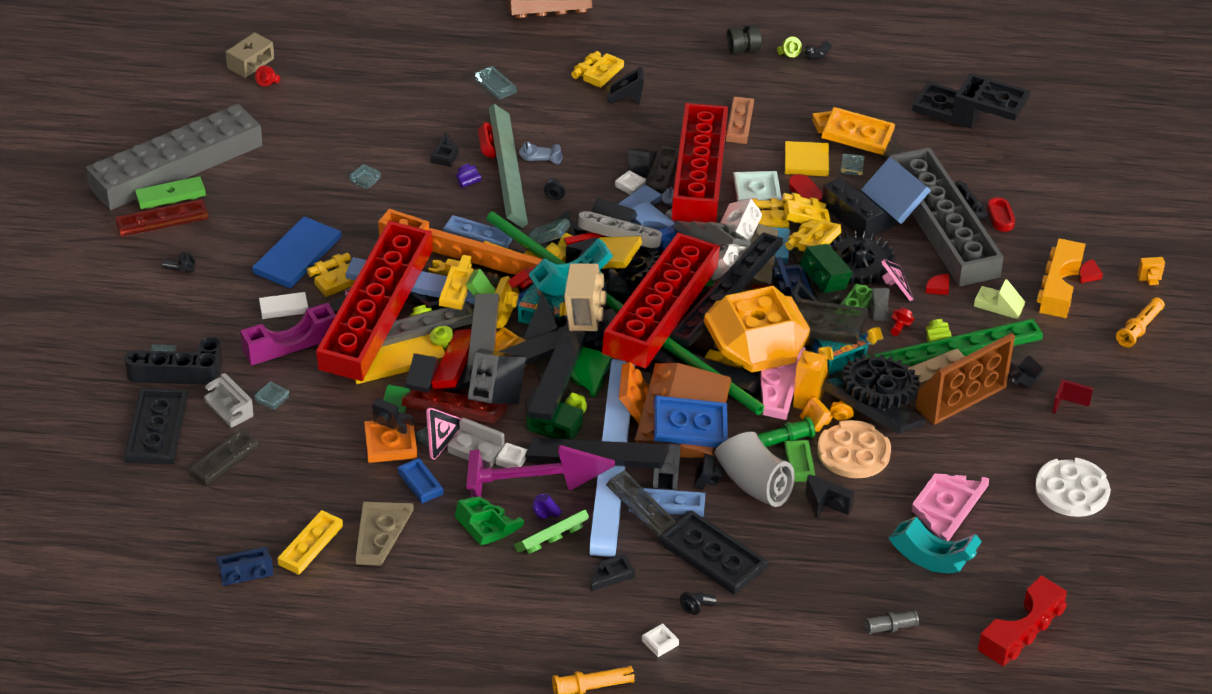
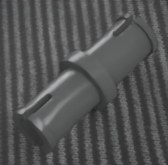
[864,610,919,635]

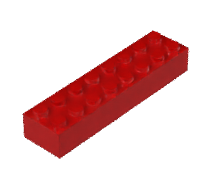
[671,103,728,223]
[316,220,433,382]
[602,233,720,368]

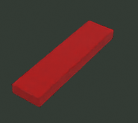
[431,329,472,389]

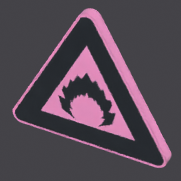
[881,259,913,301]
[426,408,461,459]

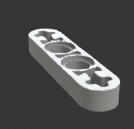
[578,211,662,248]

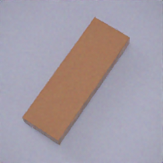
[726,97,754,144]

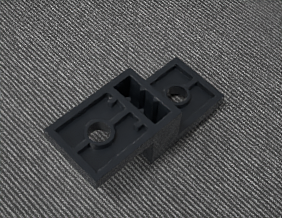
[912,73,1030,129]

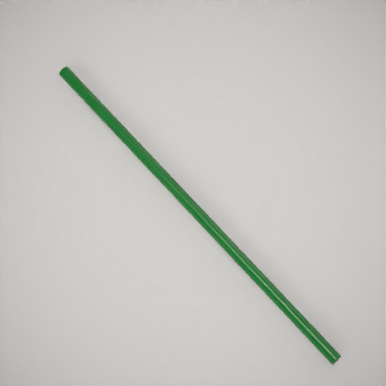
[487,211,765,415]

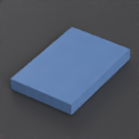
[861,157,931,224]

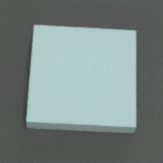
[733,171,782,202]

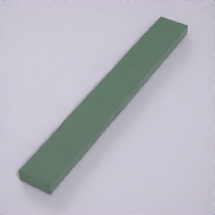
[489,104,528,228]

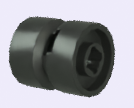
[726,24,762,55]

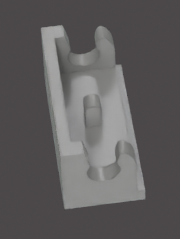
[204,373,253,428]

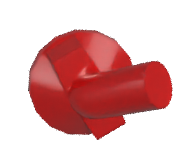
[891,307,915,336]

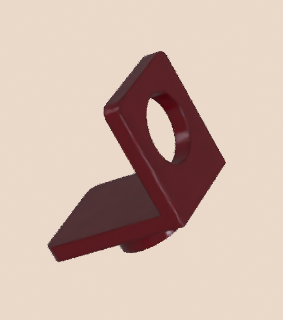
[1052,379,1093,414]

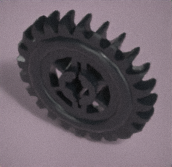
[829,230,895,285]

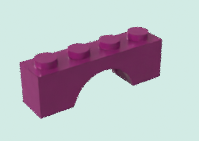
[240,303,336,366]

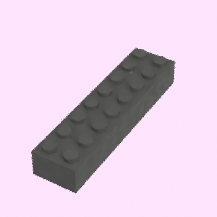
[85,104,263,210]
[890,147,1004,287]

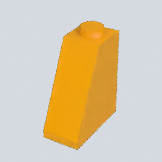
[793,350,829,410]

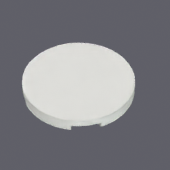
[1035,458,1111,517]

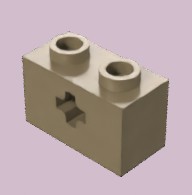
[226,33,274,78]

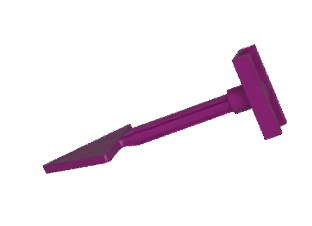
[466,445,615,498]

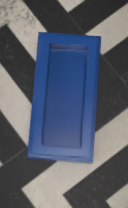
[398,458,443,503]

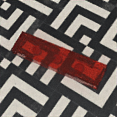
[115,199,209,237]

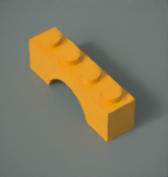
[1037,238,1085,319]

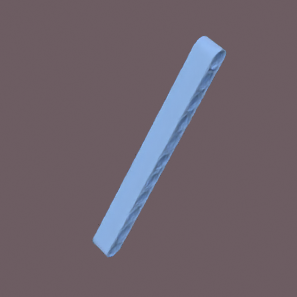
[590,359,635,557]

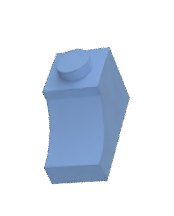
[632,201,676,230]

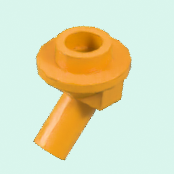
[830,400,854,421]

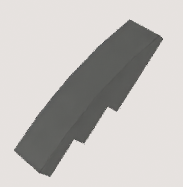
[674,220,751,247]

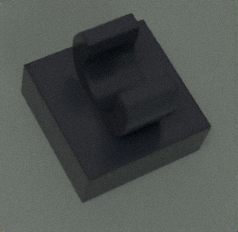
[694,454,723,490]

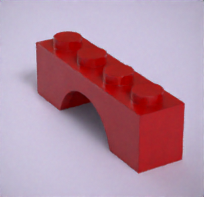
[978,575,1067,667]

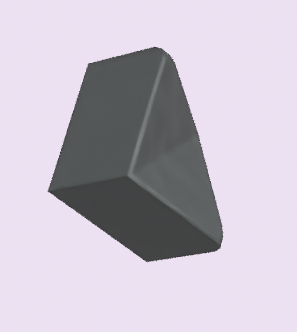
[870,288,890,321]

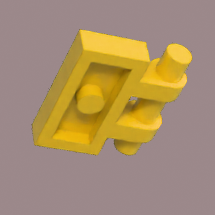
[571,51,624,88]
[782,193,830,225]
[750,198,789,228]
[785,220,841,252]
[307,253,355,297]

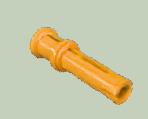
[1116,297,1165,348]
[552,665,634,694]

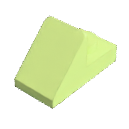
[974,279,1025,319]

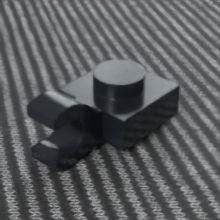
[372,398,414,434]

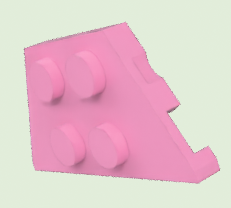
[912,473,989,541]

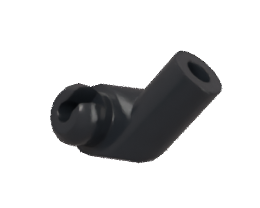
[803,41,832,60]

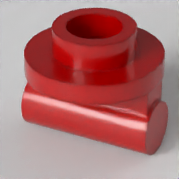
[255,65,280,87]

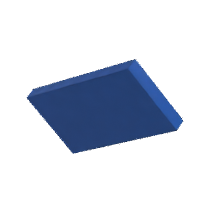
[252,217,342,289]

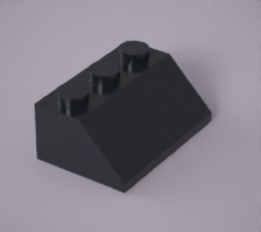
[822,177,898,239]

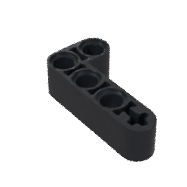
[124,337,222,385]

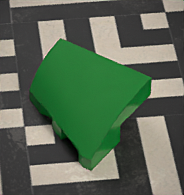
[570,347,613,398]
[454,496,524,545]

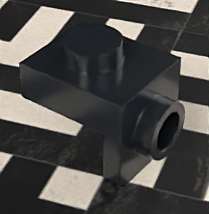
[1008,355,1045,388]

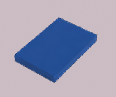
[653,395,728,448]

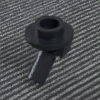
[544,178,565,200]
[162,251,196,272]
[680,592,716,615]

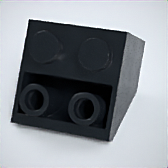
[468,348,526,404]

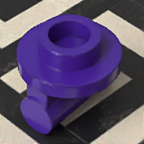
[455,164,482,188]
[532,494,562,519]

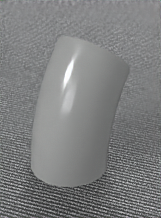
[714,432,795,507]

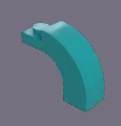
[529,238,613,296]
[888,517,982,573]

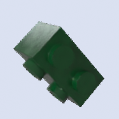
[799,244,853,293]

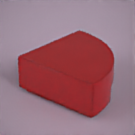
[1079,259,1103,283]
[925,274,949,295]

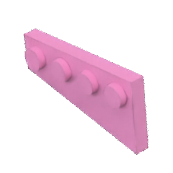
[760,347,805,420]

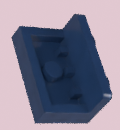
[772,257,812,296]
[216,546,273,586]

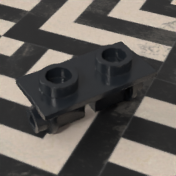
[955,181,989,219]

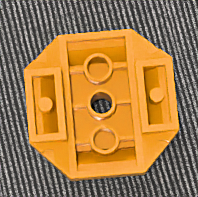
[704,286,810,373]

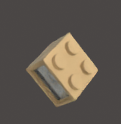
[564,264,606,331]

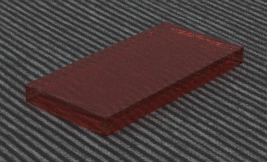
[401,389,507,424]

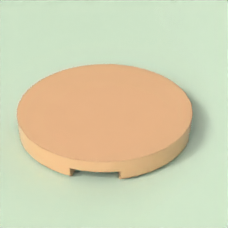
[817,420,891,478]

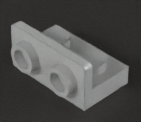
[448,418,505,468]

